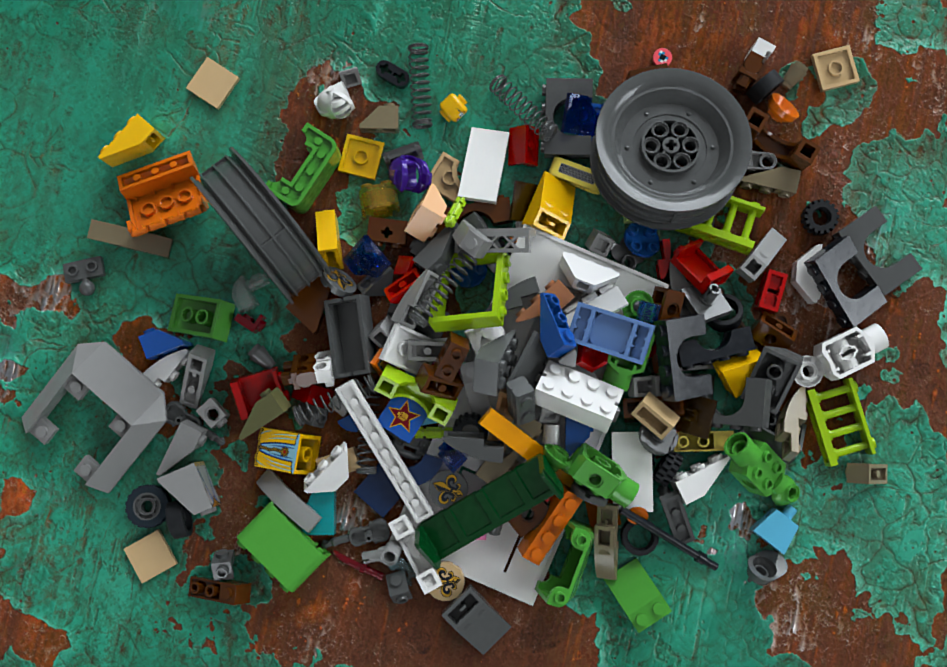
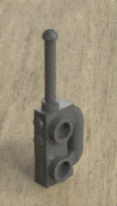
[384,429,432,460]

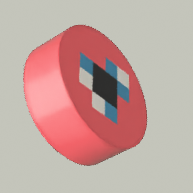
[652,48,672,66]

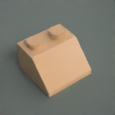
[404,184,447,243]

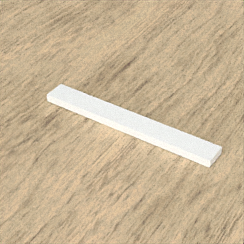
[335,379,434,523]

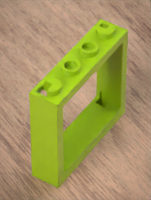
[428,247,511,333]

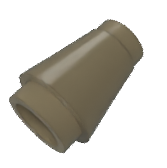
[781,60,808,90]

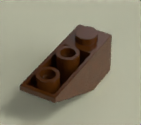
[188,576,252,605]

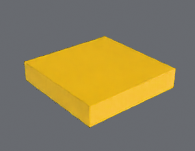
[338,134,385,181]

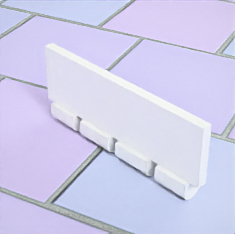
[564,282,629,328]

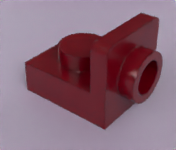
[233,313,267,334]

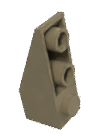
[738,167,801,198]

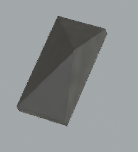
[356,260,394,297]

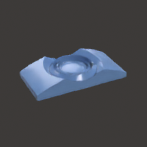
[570,301,656,365]

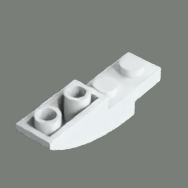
[143,349,191,388]

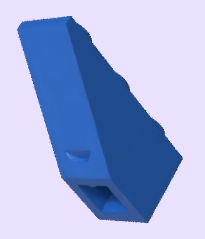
[540,292,577,358]

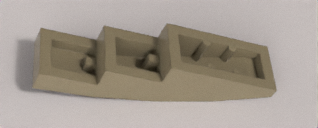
[87,219,173,258]

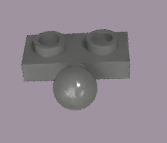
[63,256,106,296]

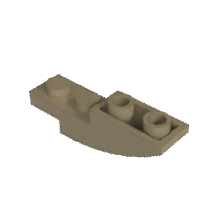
[775,386,808,462]
[594,503,619,580]

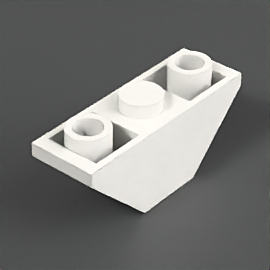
[790,244,823,304]
[559,252,620,294]
[304,442,349,493]

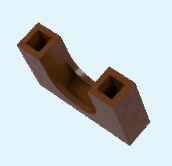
[746,106,822,172]

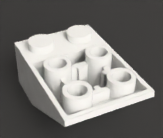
[670,453,730,505]

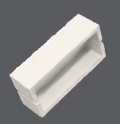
[534,360,624,434]

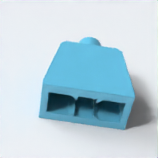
[750,504,799,555]

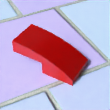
[655,238,671,281]

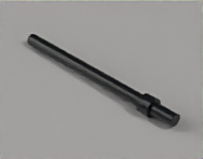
[619,506,719,571]

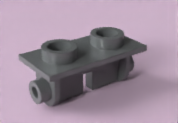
[382,141,424,169]

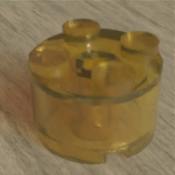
[358,180,400,218]

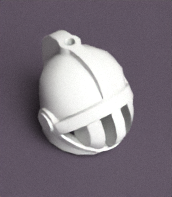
[314,81,355,119]
[464,326,505,355]

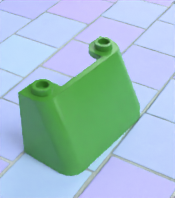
[535,518,594,607]

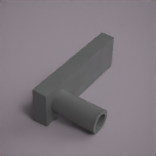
[657,485,695,544]

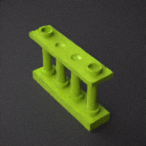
[675,196,766,255]
[806,378,877,467]

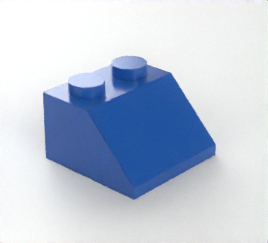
[138,328,194,361]

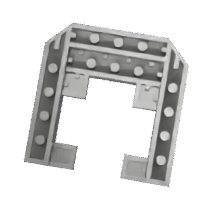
[21,341,168,493]

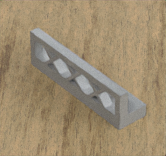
[454,228,536,253]

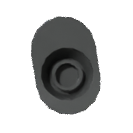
[747,550,788,586]

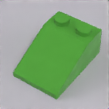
[167,293,236,342]
[604,558,672,633]

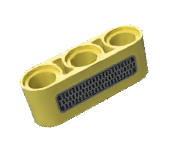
[548,157,600,195]

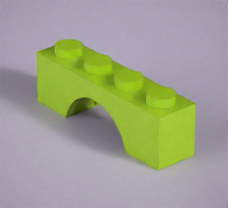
[374,364,458,426]

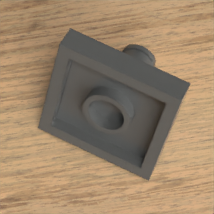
[680,283,733,323]

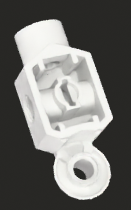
[794,323,889,388]

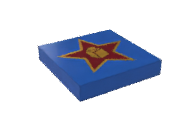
[378,397,427,444]

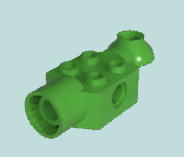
[602,290,655,392]
[724,432,800,506]
[543,443,639,508]

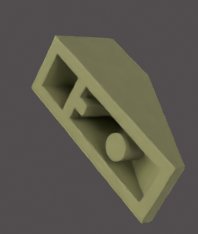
[239,387,292,440]

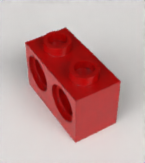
[753,269,788,314]

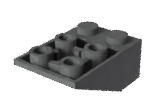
[473,330,518,397]
[441,584,511,655]

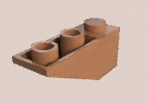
[515,279,575,323]

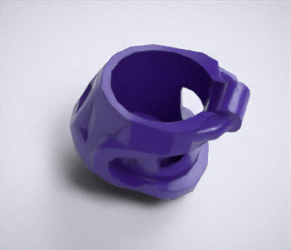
[388,155,432,194]

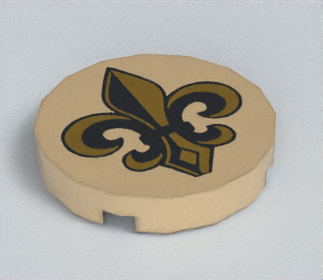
[429,561,465,601]

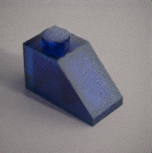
[437,442,469,473]

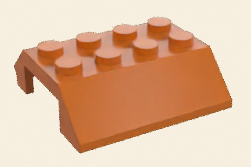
[117,150,209,238]

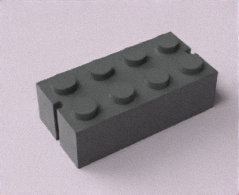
[324,294,377,379]

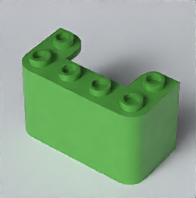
[266,122,342,214]
[237,501,331,593]

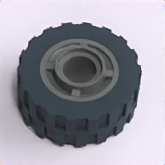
[125,484,172,528]

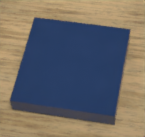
[354,463,401,518]

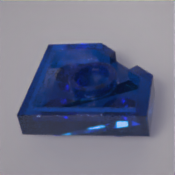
[561,93,599,137]
[343,235,391,278]

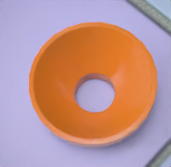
[767,93,799,123]

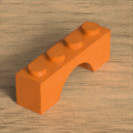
[517,482,583,566]

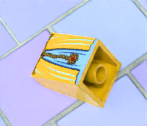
[254,427,322,475]

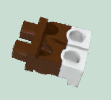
[731,37,776,95]
[281,350,335,390]

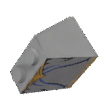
[157,461,221,517]

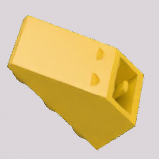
[98,113,165,167]
[522,171,576,240]

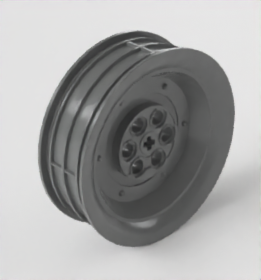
[590,68,752,230]
[190,146,332,305]

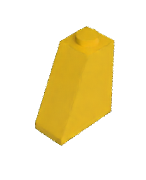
[315,210,344,270]
[712,349,761,398]

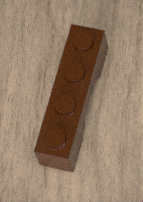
[436,195,513,235]

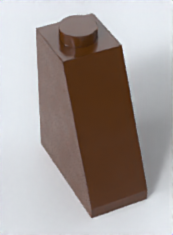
[286,276,332,335]

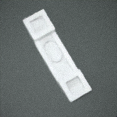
[388,514,443,595]

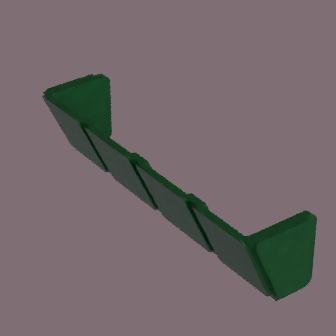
[414,454,564,570]

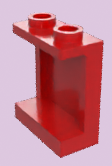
[670,238,734,294]
[230,367,291,420]

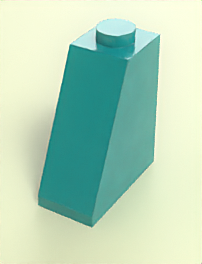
[297,491,336,535]

